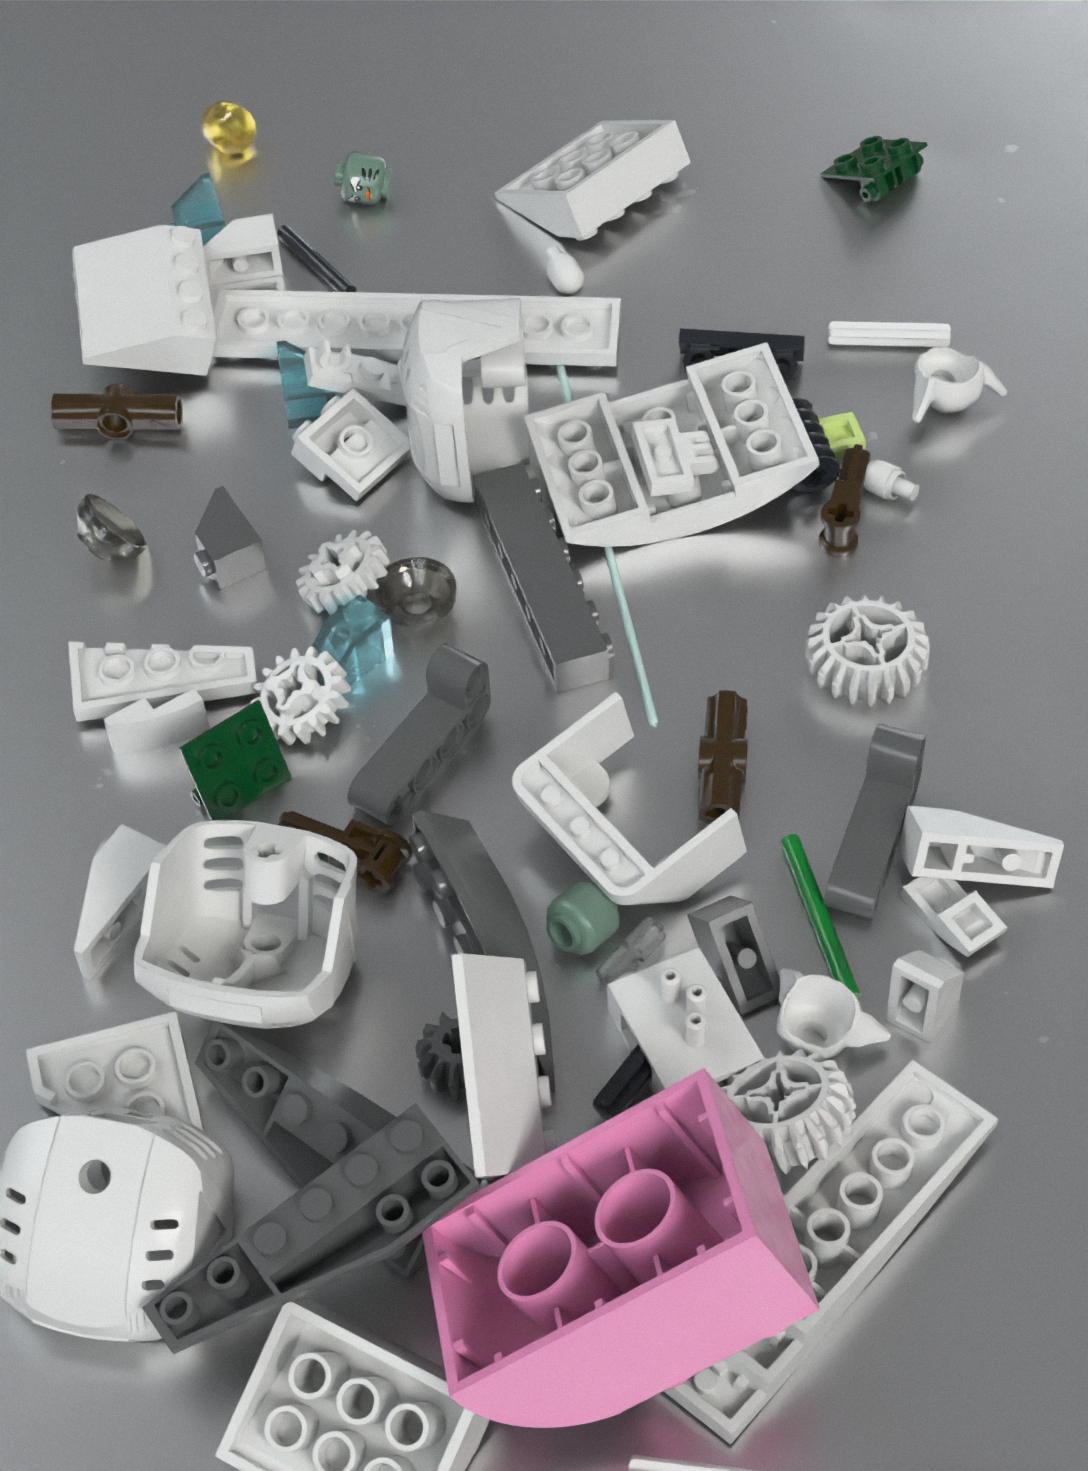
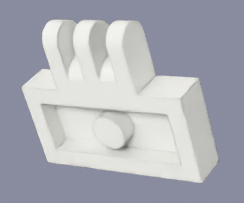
[631,418,719,497]

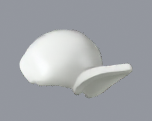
[912,347,1007,423]
[776,968,891,1060]

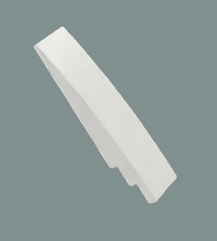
[664,1059,999,1444]

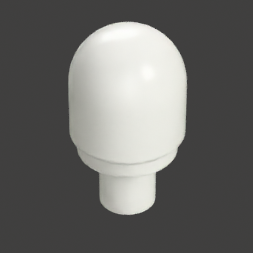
[544,246,584,294]
[863,460,920,501]

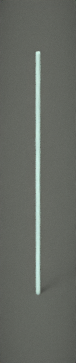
[556,365,658,726]

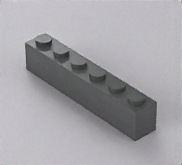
[473,463,614,694]

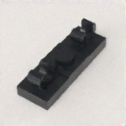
[679,328,805,380]

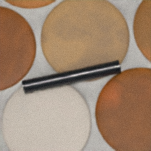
[277,225,356,292]

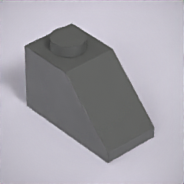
[193,486,267,590]
[687,895,780,1015]

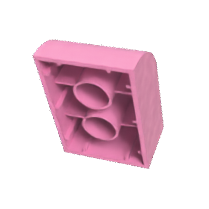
[422,1068,820,1428]

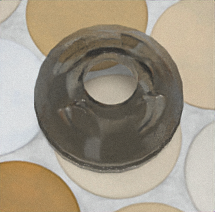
[77,494,148,561]
[375,557,457,628]

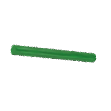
[781,834,861,1000]

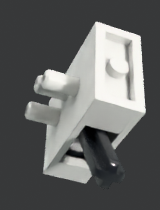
[592,947,764,1120]

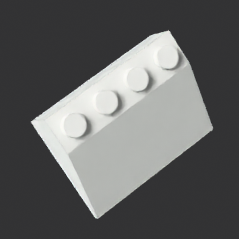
[495,120,691,241]
[72,225,216,376]
[451,953,557,1181]
[215,1298,490,1471]

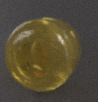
[201,100,256,154]

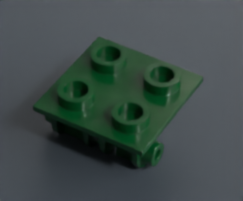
[820,136,928,202]
[179,700,292,821]

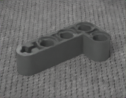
[347,643,491,825]
[824,723,926,919]

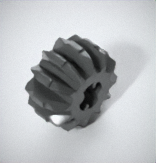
[415,1012,466,1100]

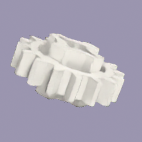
[296,530,390,614]
[251,646,351,745]

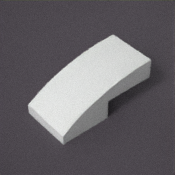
[104,688,210,753]
[899,877,1008,957]

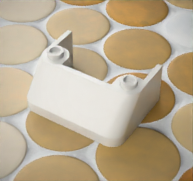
[512,692,747,905]

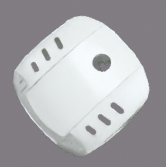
[400,298,530,502]
[134,820,357,1029]
[0,1108,234,1342]

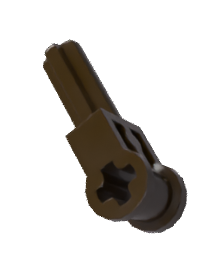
[819,444,871,557]
[278,811,413,894]

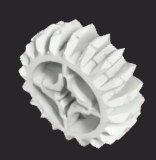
[805,594,930,708]
[721,1049,856,1174]

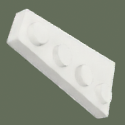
[68,641,258,722]

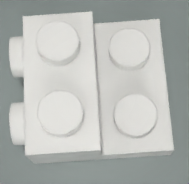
[291,388,411,502]

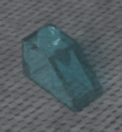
[167,173,226,246]
[277,340,343,429]
[312,594,395,686]

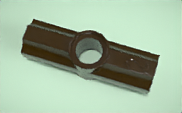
[51,384,183,440]
[698,690,748,825]

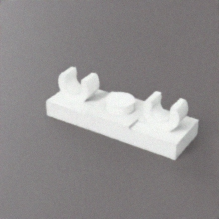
[304,340,406,406]

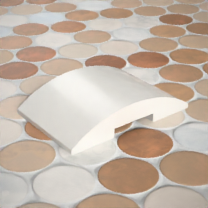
[523,342,820,547]

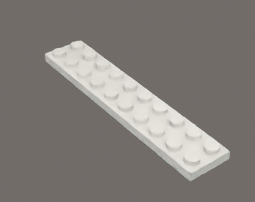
[212,289,621,366]

